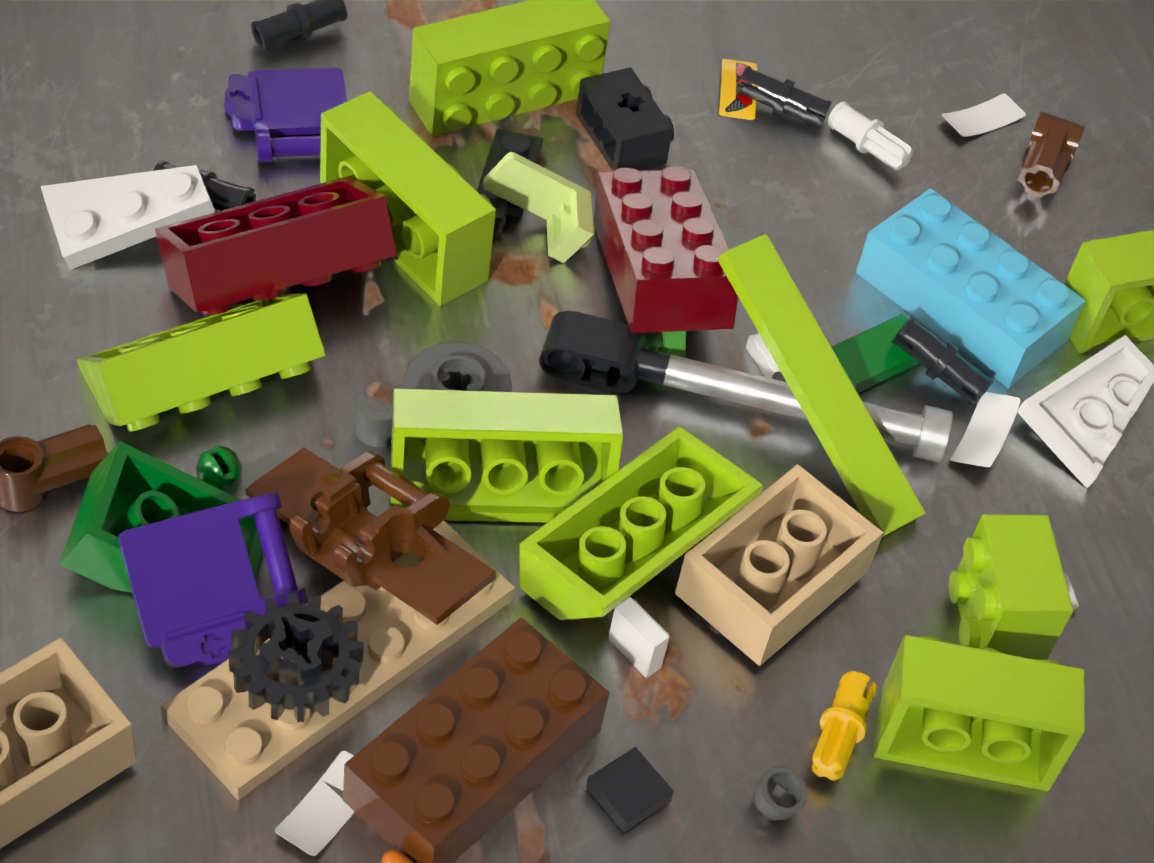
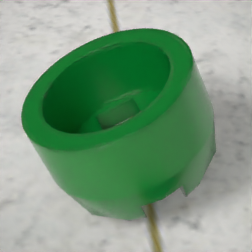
[196,446,242,494]

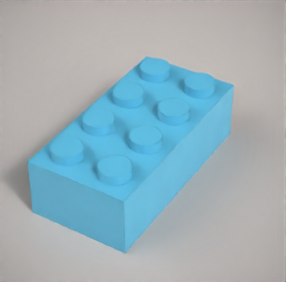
[856,188,1086,389]

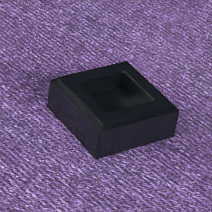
[586,746,674,833]

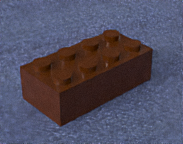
[343,617,610,863]

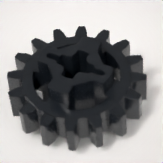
[228,593,364,722]

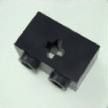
[576,67,674,172]

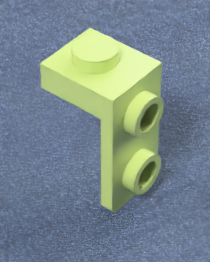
[483,152,595,263]

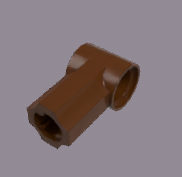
[1018,111,1085,198]
[0,424,108,512]

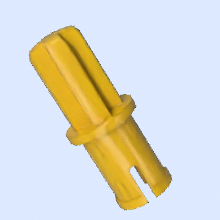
[811,671,877,781]

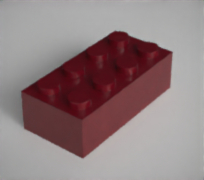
[594,166,738,333]
[155,176,397,315]

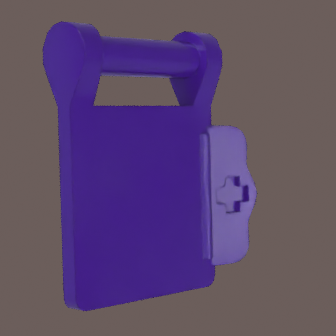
[224,68,348,163]
[118,491,309,669]

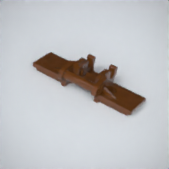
[245,448,496,625]

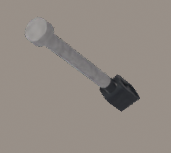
[539,311,953,463]

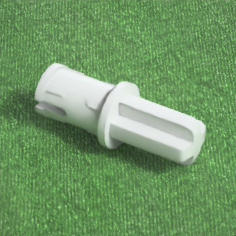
[827,101,913,170]

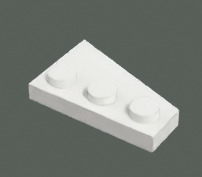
[40,165,215,270]
[1017,335,1154,488]

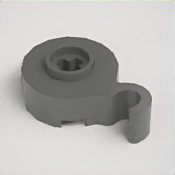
[354,342,512,448]

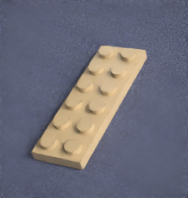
[161,520,515,801]

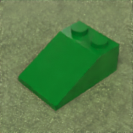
[59,441,263,593]

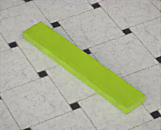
[717,233,926,537]

